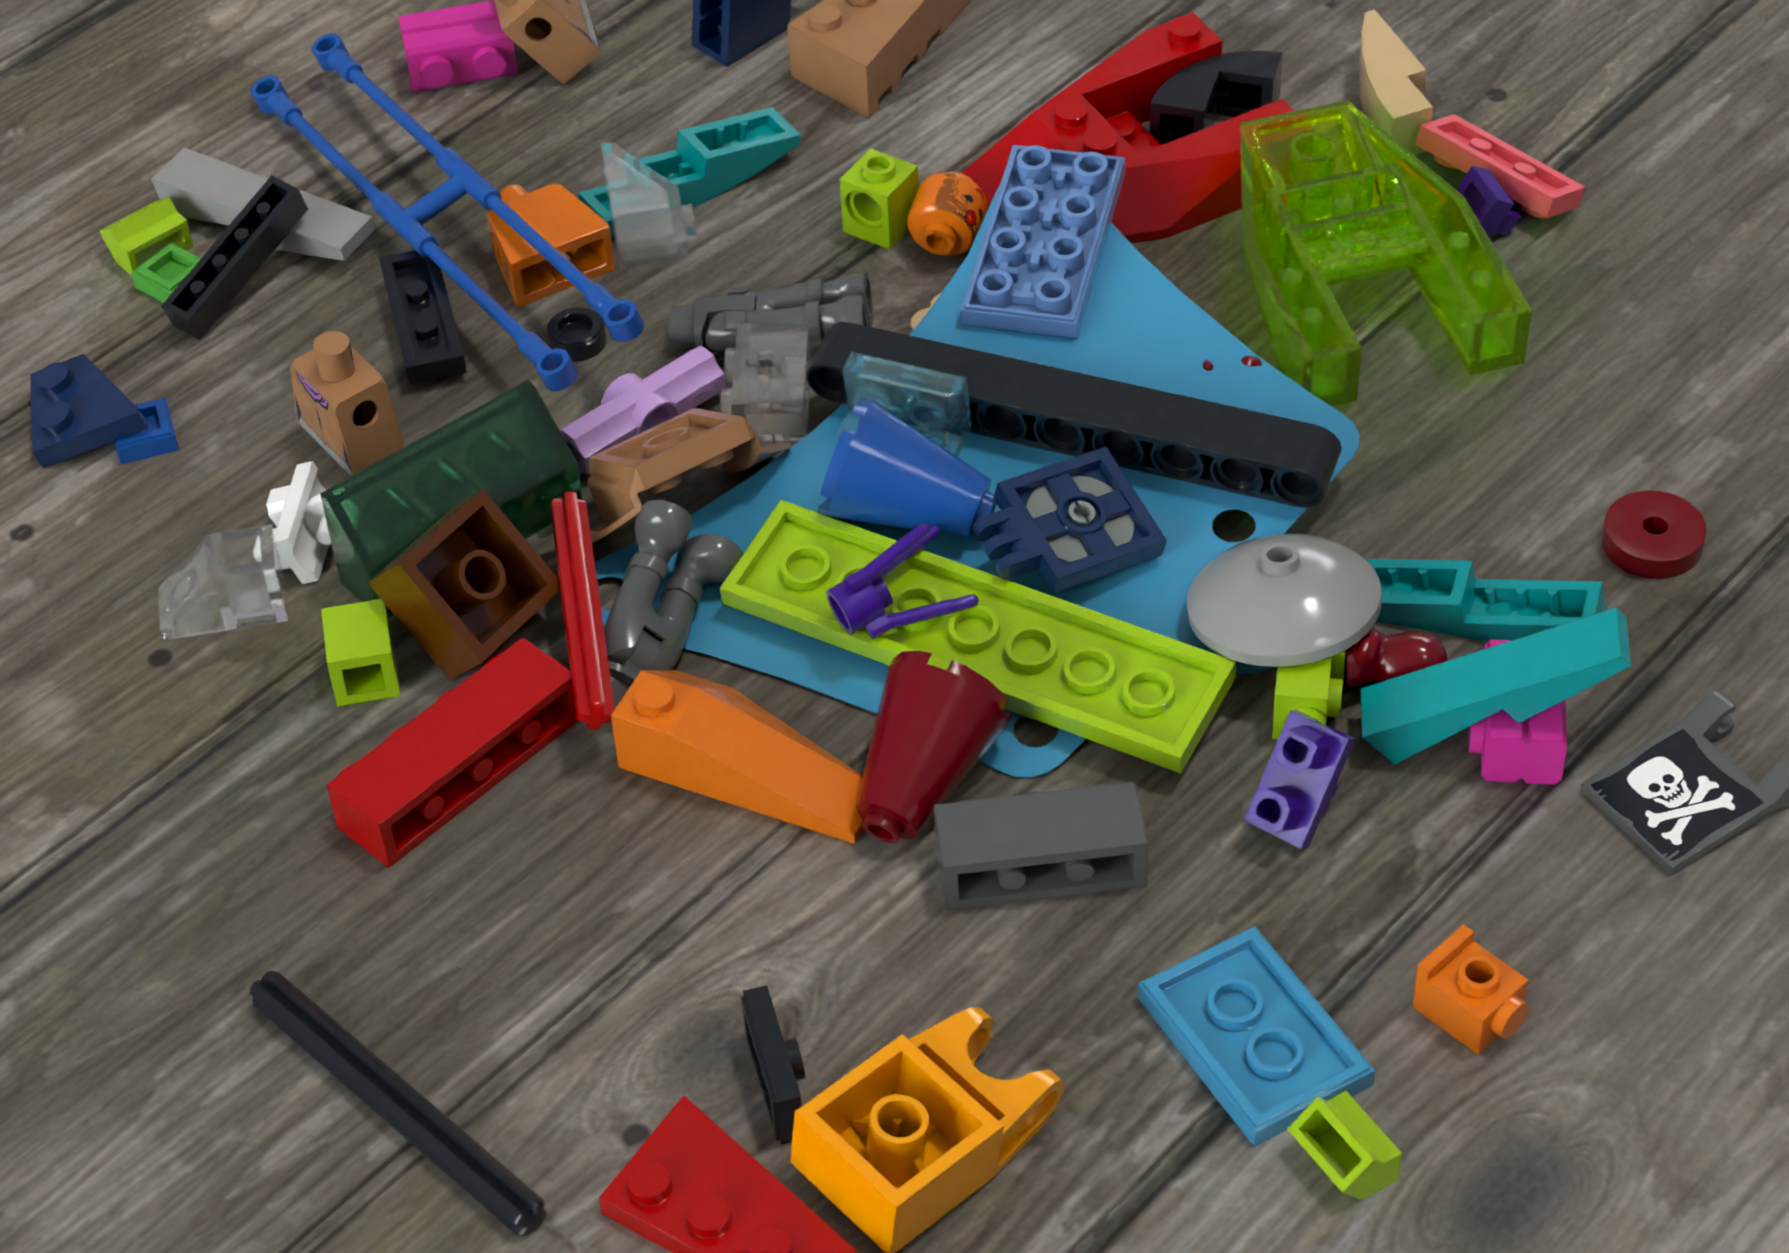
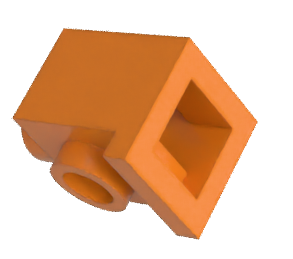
[1413,924,1529,1055]

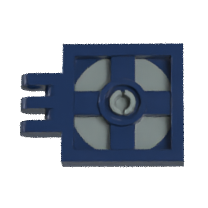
[971,447,1167,593]

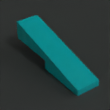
[1366,559,1608,642]
[1361,607,1631,765]

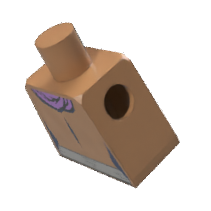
[494,0,602,85]
[290,331,407,484]

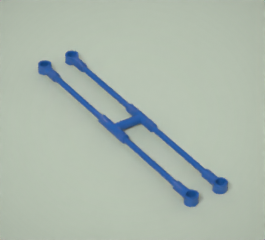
[251,33,644,391]

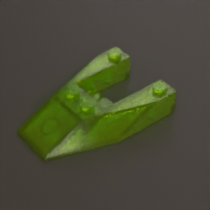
[1240,100,1532,406]

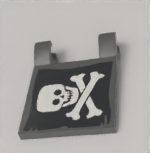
[1581,691,1789,876]

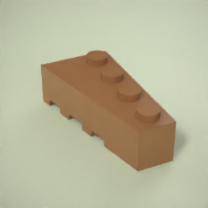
[787,0,971,119]

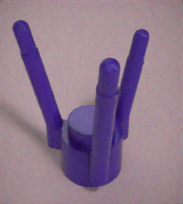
[826,523,979,639]

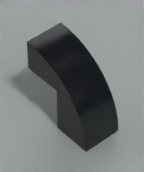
[1150,51,1282,145]

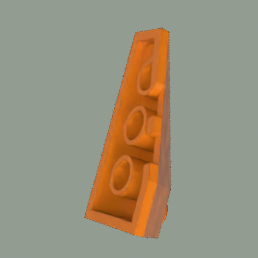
[611,670,864,844]

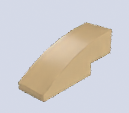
[1358,9,1433,163]

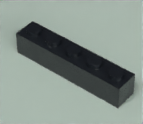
[161,175,308,340]

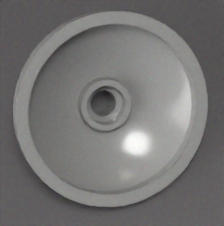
[1187,534,1382,667]

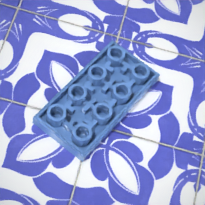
[960,145,1126,339]

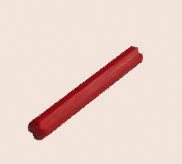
[550,491,615,730]

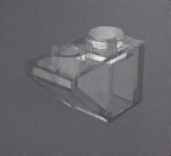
[158,524,288,641]

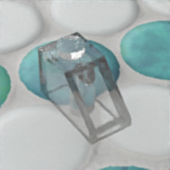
[601,142,697,268]

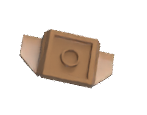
[588,408,792,544]

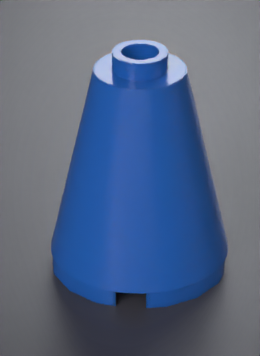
[817,397,997,538]

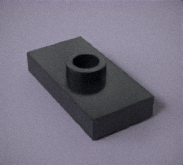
[741,985,805,1145]

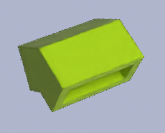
[99,197,193,276]
[1287,1090,1402,1201]

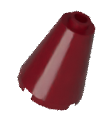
[856,651,1011,843]

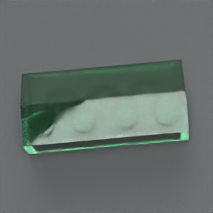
[320,380,583,617]

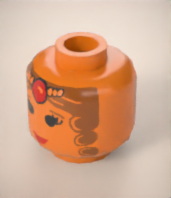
[908,171,987,256]

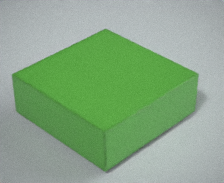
[131,243,201,303]

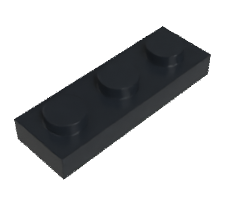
[379,250,467,385]

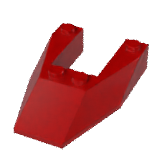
[961,13,1314,243]

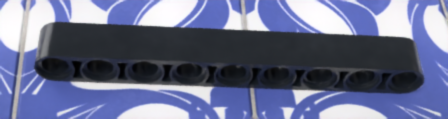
[806,322,1342,508]

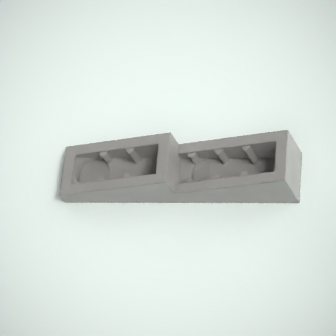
[151,148,376,261]

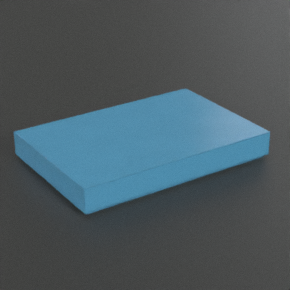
[1138,926,1375,1147]

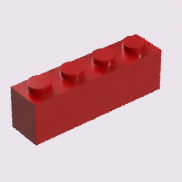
[327,637,579,868]

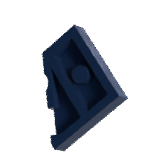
[30,354,148,468]

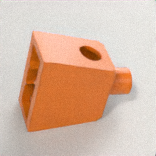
[487,184,615,308]

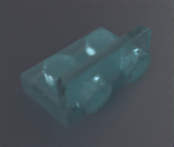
[837,352,972,457]

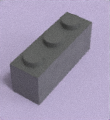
[934,781,1148,910]

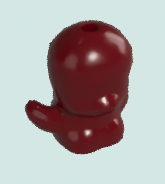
[1344,627,1447,689]

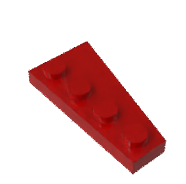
[599,1095,858,1253]

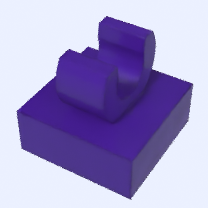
[1442,165,1521,249]

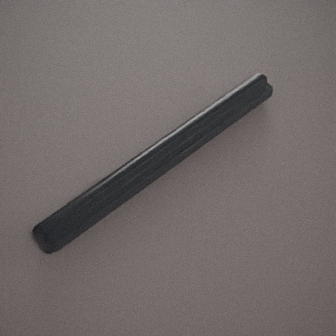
[250,971,547,1236]

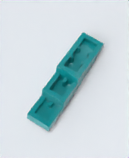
[578,107,801,238]

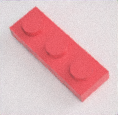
[1415,114,1586,219]

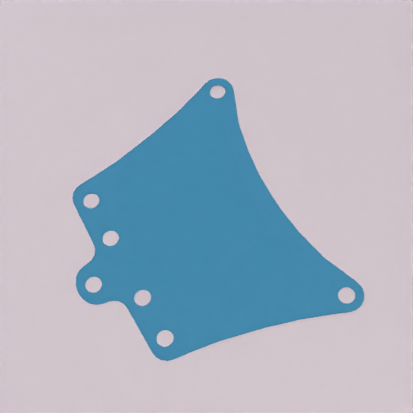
[595,185,1360,778]

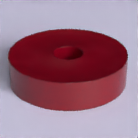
[1602,490,1706,579]

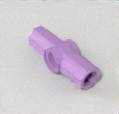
[553,345,726,477]

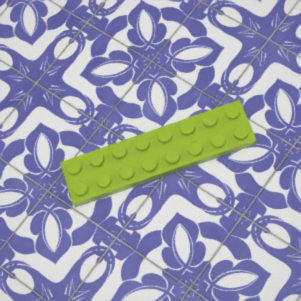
[719,500,1236,774]

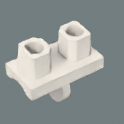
[252,461,359,584]

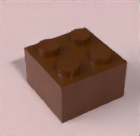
[368,489,560,680]

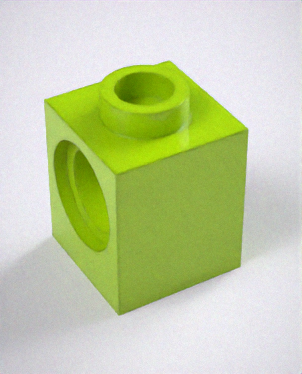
[839,148,919,250]

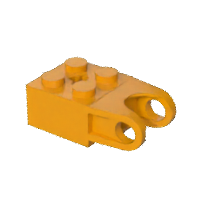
[790,1007,1065,1253]

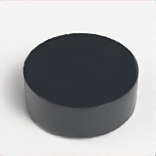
[547,308,607,362]

